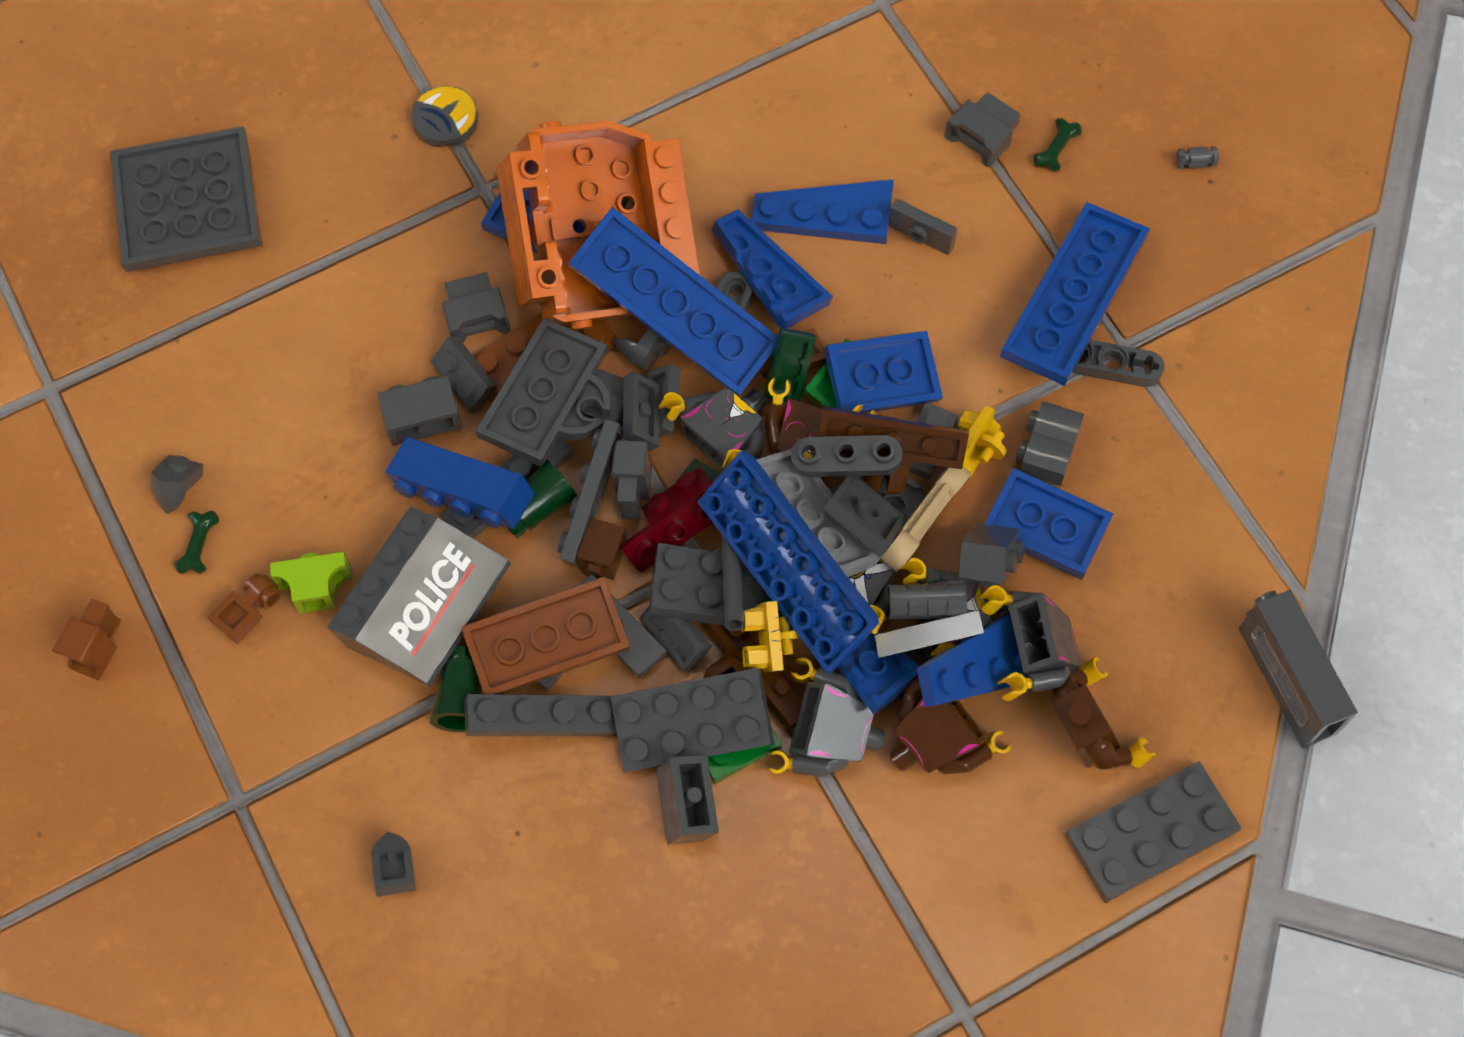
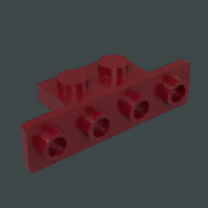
[621,466,717,572]

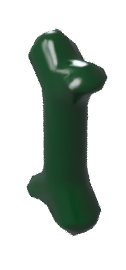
[1033,118,1082,172]
[174,511,219,574]

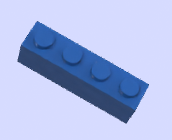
[385,437,535,530]

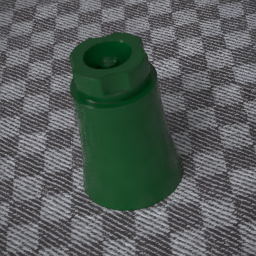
[508,459,578,538]
[429,646,482,733]

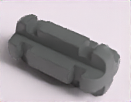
[1176,146,1219,169]

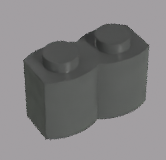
[1016,401,1084,486]

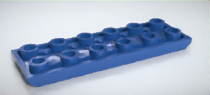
[697,451,879,674]

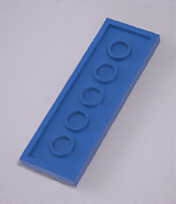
[1000,202,1150,386]
[568,207,778,397]

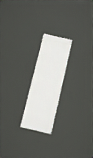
[875,611,984,658]

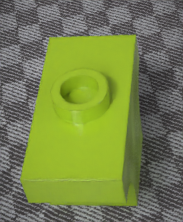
[270,552,352,614]

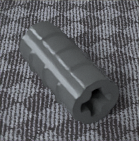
[888,583,967,621]

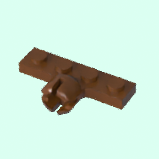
[818,406,969,494]
[701,622,806,732]

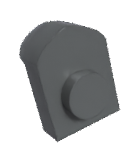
[613,328,670,370]
[151,455,203,514]
[371,832,416,897]

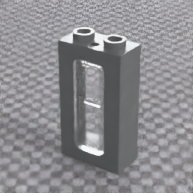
[1239,590,1358,748]

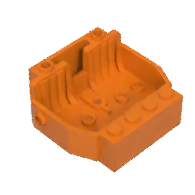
[496,121,700,330]

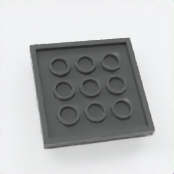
[111,126,262,272]

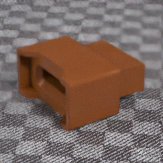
[52,599,121,680]

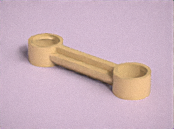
[880,467,971,572]

